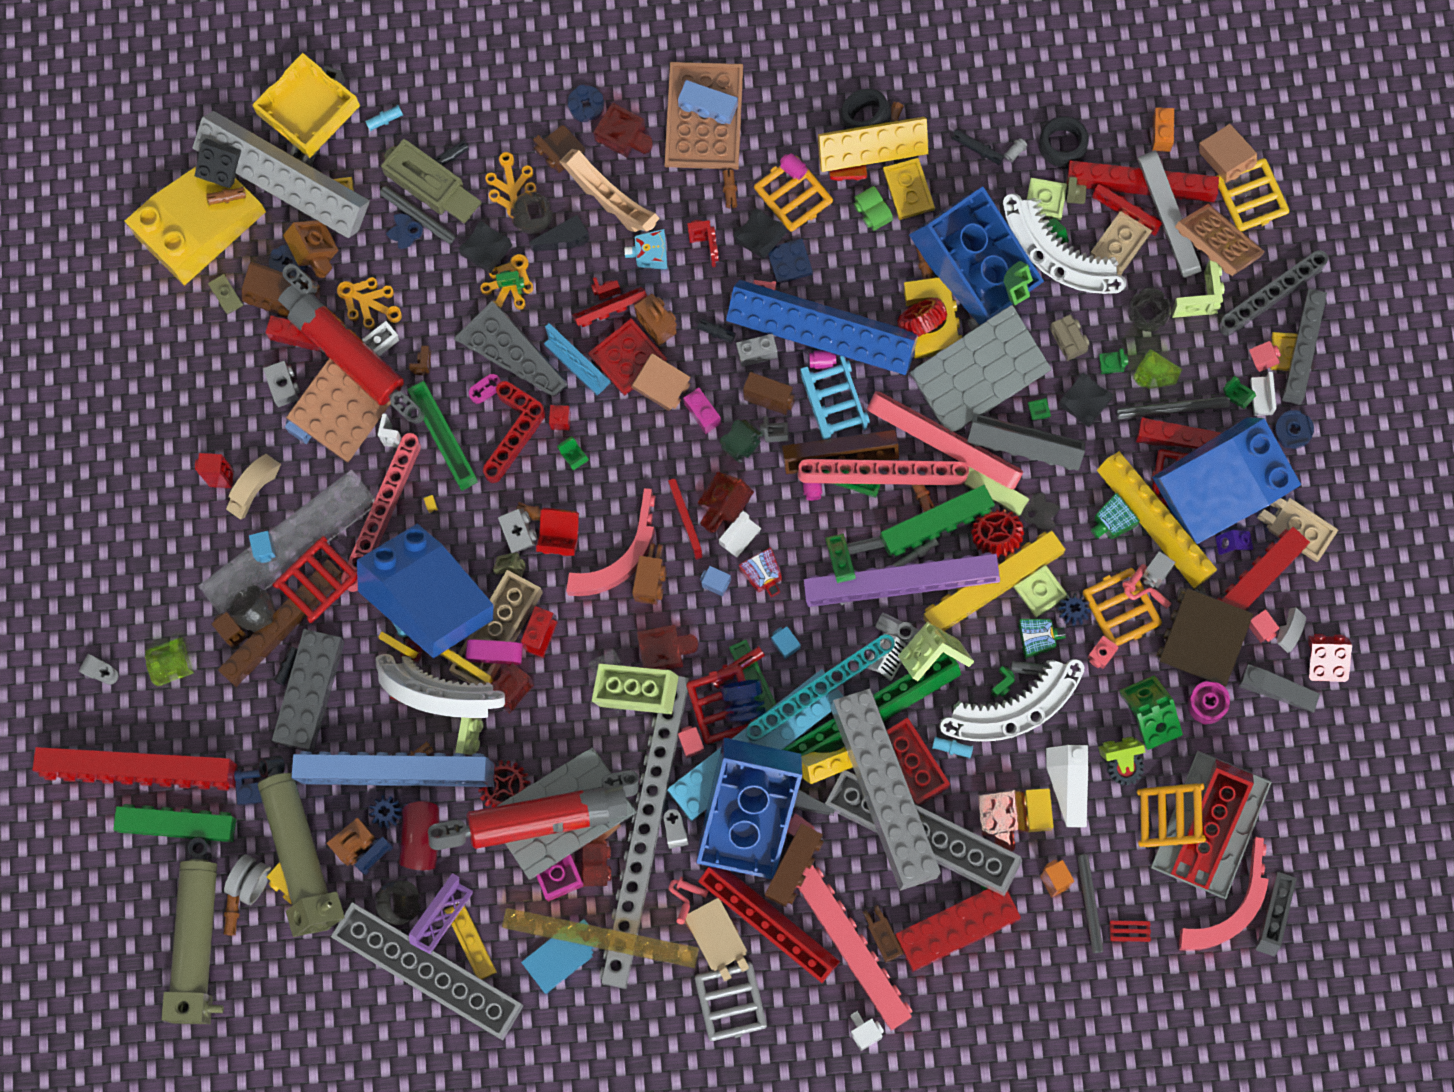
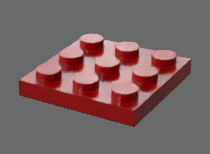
[588,319,667,396]

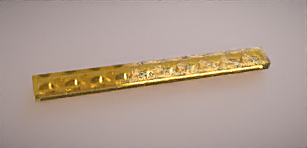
[502,908,699,969]

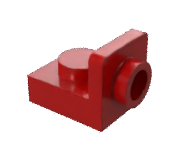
[591,277,621,300]

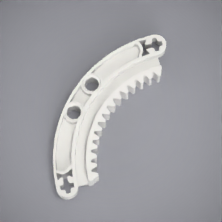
[1003,193,1126,294]
[376,654,505,718]
[939,659,1084,741]

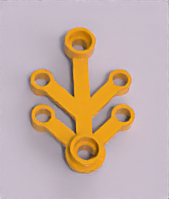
[485,152,537,219]
[480,254,534,310]
[337,277,402,329]

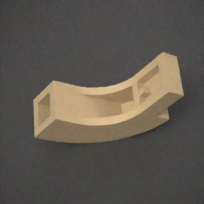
[226,454,281,519]

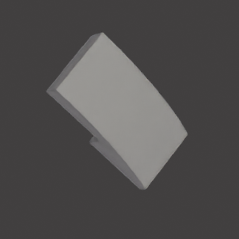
[1277,607,1306,653]

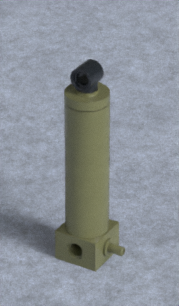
[257,755,345,937]
[162,838,224,1024]

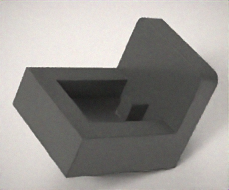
[760,416,789,442]

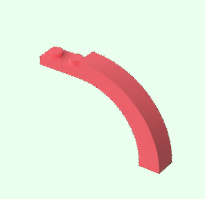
[566,488,656,596]
[1178,837,1268,951]

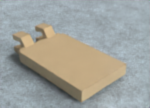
[1089,211,1152,275]
[1257,498,1338,562]
[686,898,749,982]

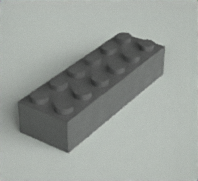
[272,629,345,753]

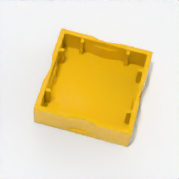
[252,53,360,158]

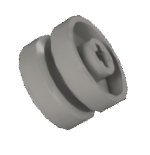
[224,854,271,905]

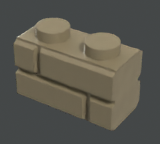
[1050,315,1089,361]

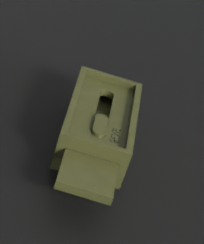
[381,139,482,224]

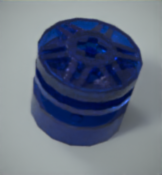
[720,679,766,722]

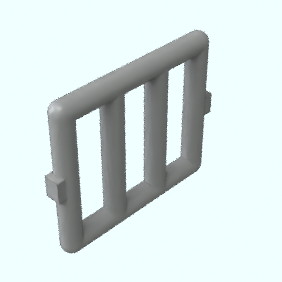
[695,962,767,1041]

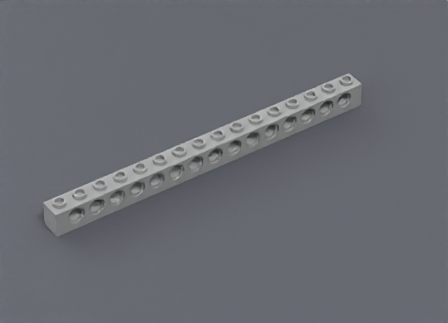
[599,676,689,989]

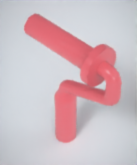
[1122,564,1172,609]
[668,877,708,924]

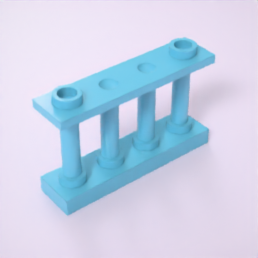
[800,356,870,440]

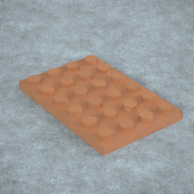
[665,62,743,169]

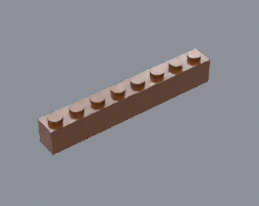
[218,559,342,687]

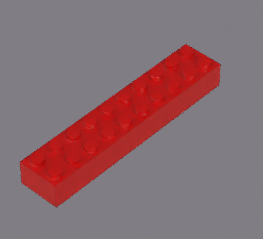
[32,747,238,791]

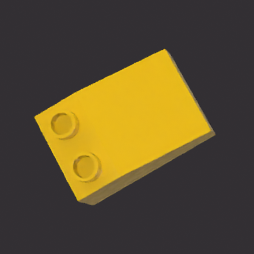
[125,167,266,286]

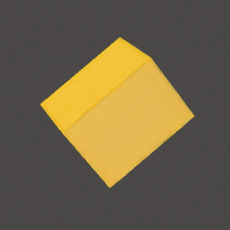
[424,495,438,513]

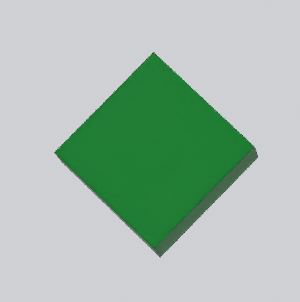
[1027,398,1051,422]

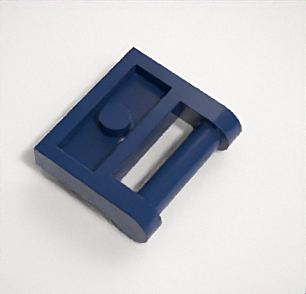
[234,769,262,806]
[354,837,394,875]

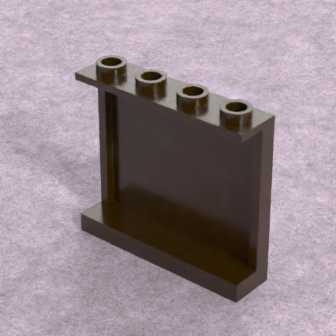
[1156,588,1254,687]

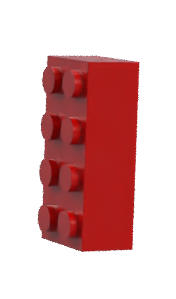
[886,718,950,806]

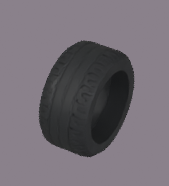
[841,88,892,129]
[1039,116,1089,167]

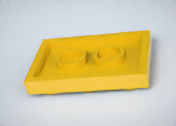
[883,158,935,220]

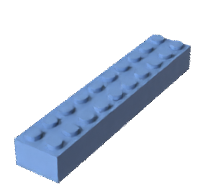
[292,751,495,787]

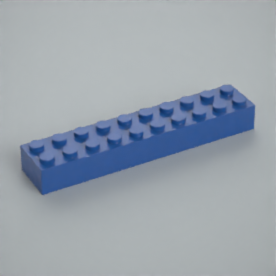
[726,280,918,375]

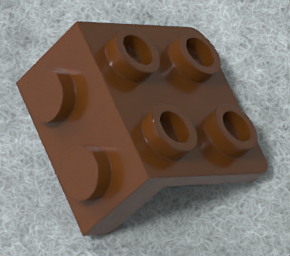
[533,125,585,174]

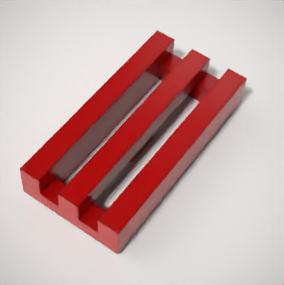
[1110,921,1151,942]

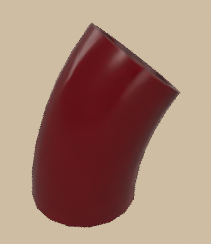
[399,801,439,870]

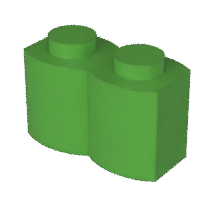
[853,186,893,231]

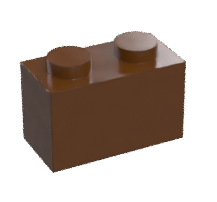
[211,612,248,649]

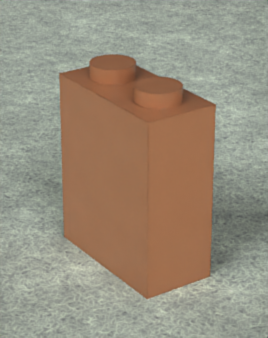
[1199,124,1257,183]
[631,354,691,411]

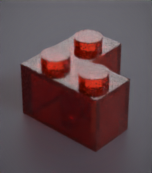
[582,841,611,886]

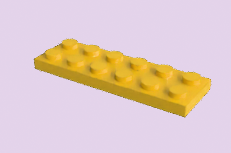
[818,117,928,172]

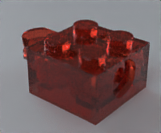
[594,102,653,158]
[697,472,754,533]
[637,625,699,670]
[491,663,534,714]
[978,790,1028,852]

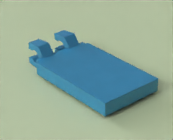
[521,919,602,994]

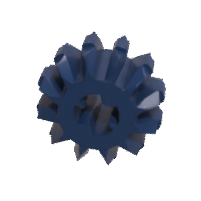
[1057,593,1091,626]
[369,795,402,829]

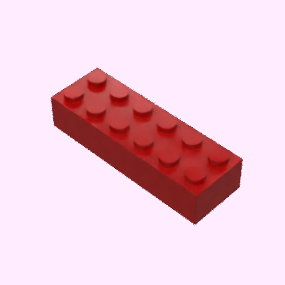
[895,889,1021,972]

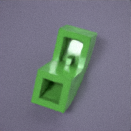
[1004,261,1033,305]

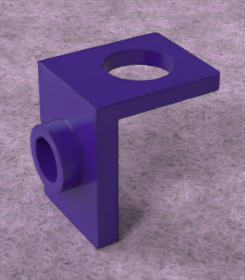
[1216,530,1253,555]

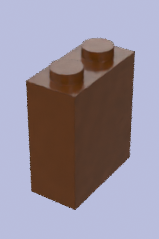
[743,372,795,415]

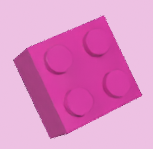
[537,854,584,902]

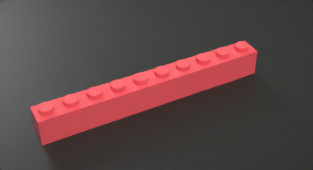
[797,865,912,1031]

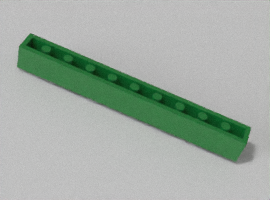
[782,653,961,756]

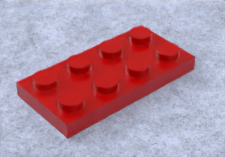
[572,287,647,327]

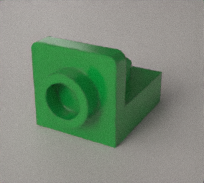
[1099,348,1128,374]

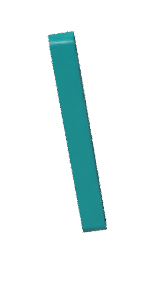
[746,635,895,741]

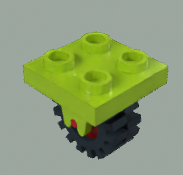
[1098,737,1146,786]

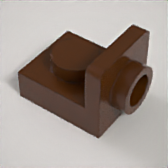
[409,346,431,375]

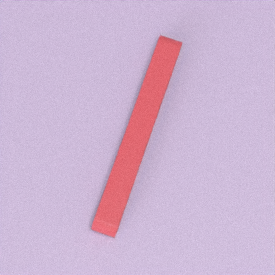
[867,391,1023,489]
[341,433,421,592]
[797,459,969,485]

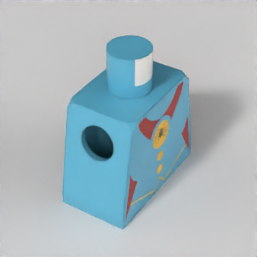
[625,229,667,269]

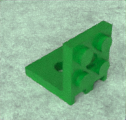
[1119,675,1183,750]

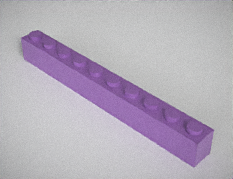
[804,553,1000,607]

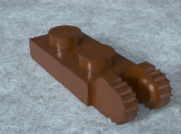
[862,904,903,963]

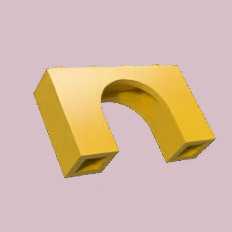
[903,278,962,359]

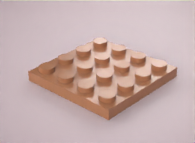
[1175,204,1265,276]
[286,359,391,463]

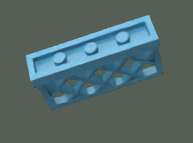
[544,323,610,395]

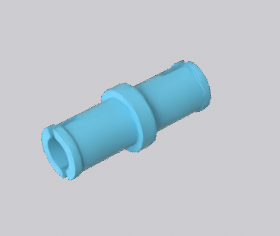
[365,105,403,131]
[932,736,973,759]

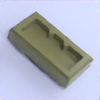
[208,274,243,315]

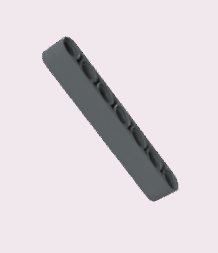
[1219,250,1328,336]

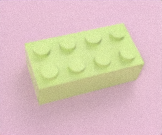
[592,664,679,714]

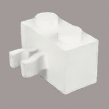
[850,1011,884,1051]

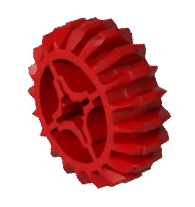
[897,298,948,337]
[971,508,1024,558]
[478,760,531,807]

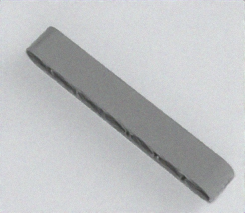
[1137,150,1201,278]

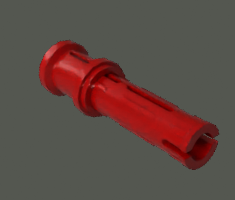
[708,646,765,689]

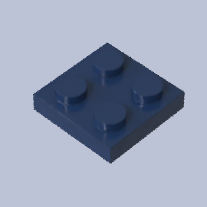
[768,239,813,285]

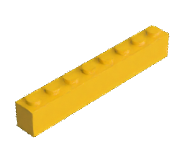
[1097,451,1217,588]
[923,531,1065,631]

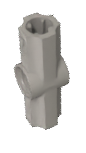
[875,613,920,644]

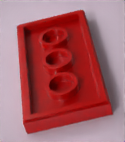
[668,479,702,560]

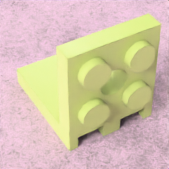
[1171,259,1224,318]
[898,622,974,681]
[455,717,483,755]

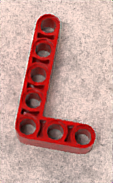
[483,381,545,483]

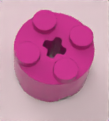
[1187,681,1230,725]

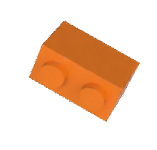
[1152,108,1174,152]

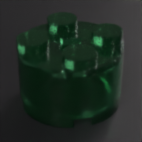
[719,419,763,463]

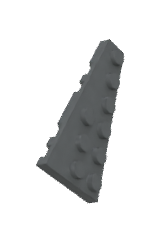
[454,301,568,397]

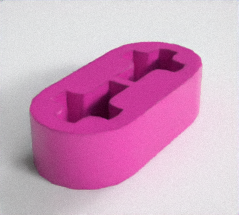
[469,374,501,404]

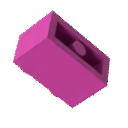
[684,388,721,434]

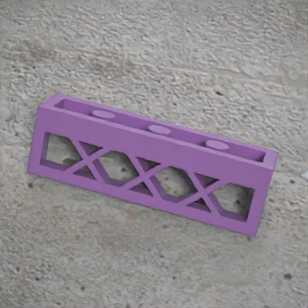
[409,873,473,954]

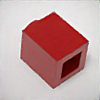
[549,405,571,431]

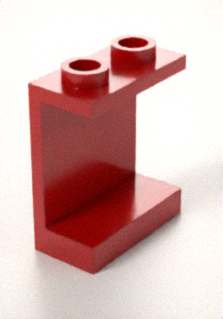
[521,606,558,658]

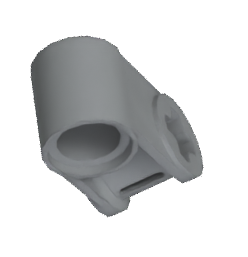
[79,654,119,685]
[664,809,689,849]

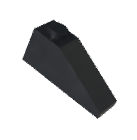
[529,215,590,252]

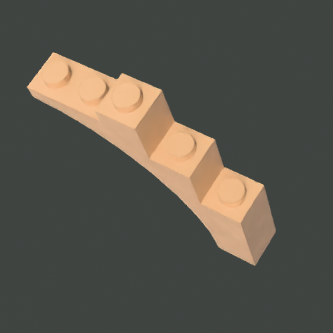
[559,149,660,232]

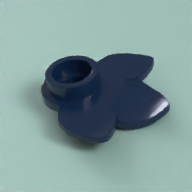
[386,214,423,249]

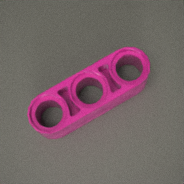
[465,640,523,665]

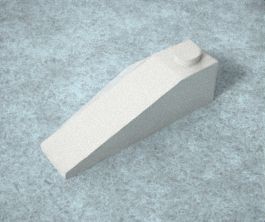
[1046,745,1088,827]

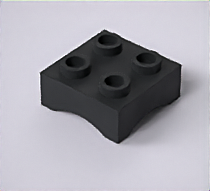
[194,138,241,188]
[733,208,787,259]
[459,221,512,273]
[1059,373,1113,427]

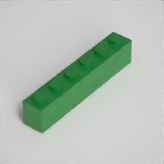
[407,381,478,491]
[879,484,995,557]
[113,804,237,842]

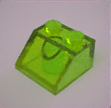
[1133,349,1182,389]
[145,637,194,686]

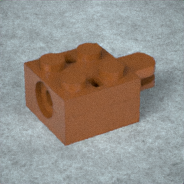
[283,220,339,278]
[634,293,677,346]
[632,543,667,605]
[327,818,377,866]

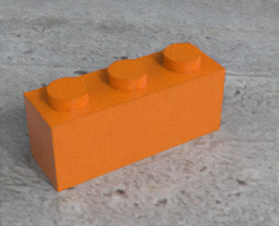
[1040,859,1075,898]

